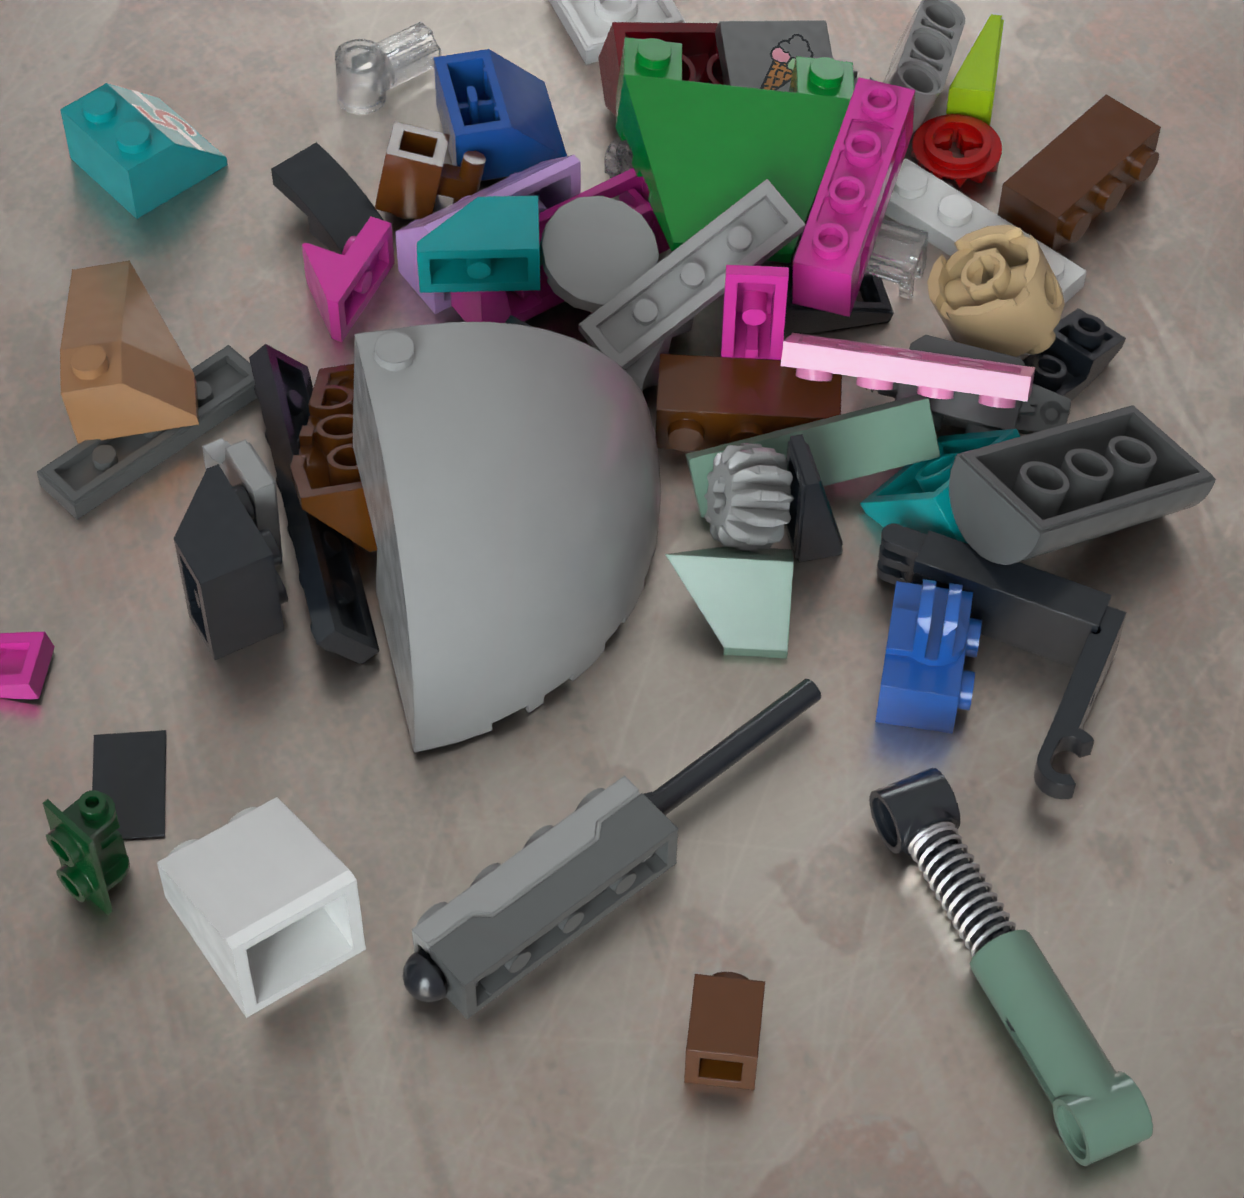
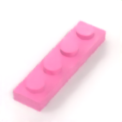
[781,333,1035,408]

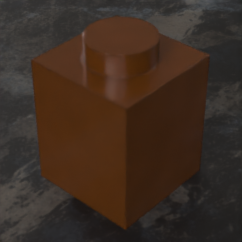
[684,972,765,1090]

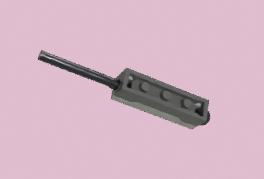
[402,679,822,1019]

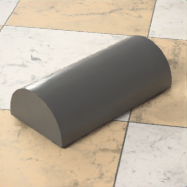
[949,405,1216,565]

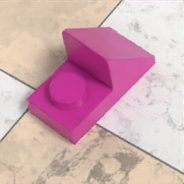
[302,216,395,342]

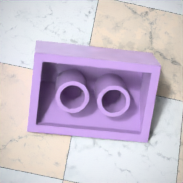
[395,155,581,314]

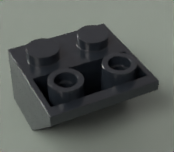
[174,464,288,660]

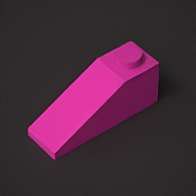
[720,265,789,360]

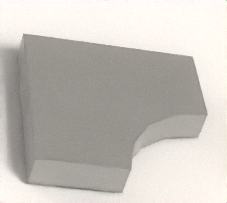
[203,438,282,556]

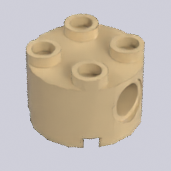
[927,225,1065,357]

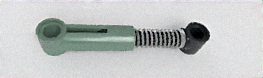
[869,768,1153,1166]

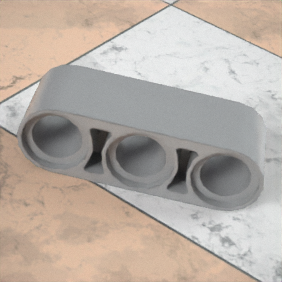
[883,0,965,133]

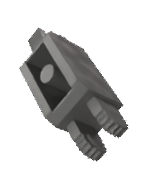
[865,335,1071,435]

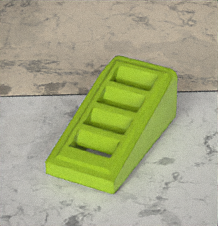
[946,14,1004,126]

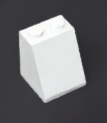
[157,797,366,1018]

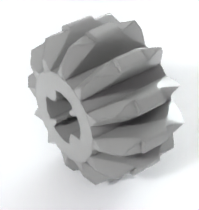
[704,443,794,551]

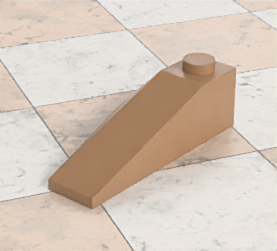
[60,260,199,444]

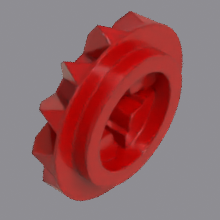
[911,114,1002,188]

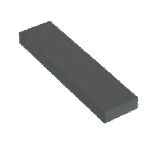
[37,345,257,520]

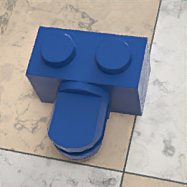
[875,579,982,734]

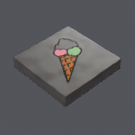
[715,20,833,92]

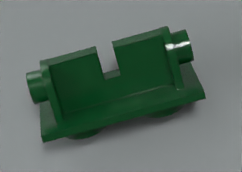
[42,790,130,915]

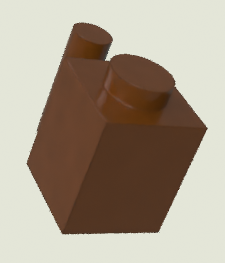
[374,121,486,219]

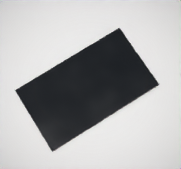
[92,730,166,839]

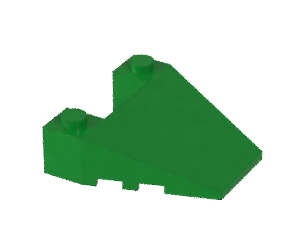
[616,37,854,263]

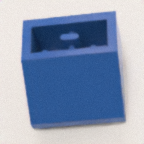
[434,49,567,181]

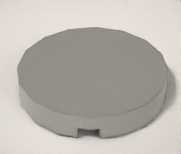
[539,196,659,313]

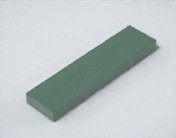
[686,395,941,517]

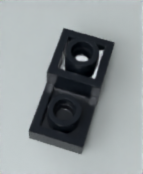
[1022,308,1126,401]

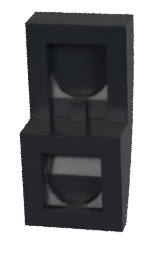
[271,142,383,255]

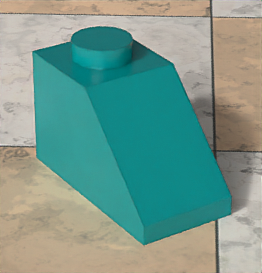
[417,195,540,293]

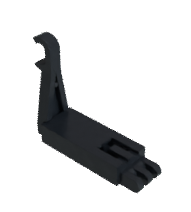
[876,524,1127,799]

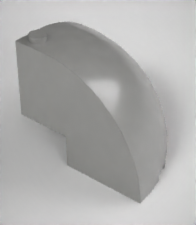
[353,322,661,753]

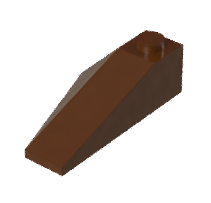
[290,363,377,552]

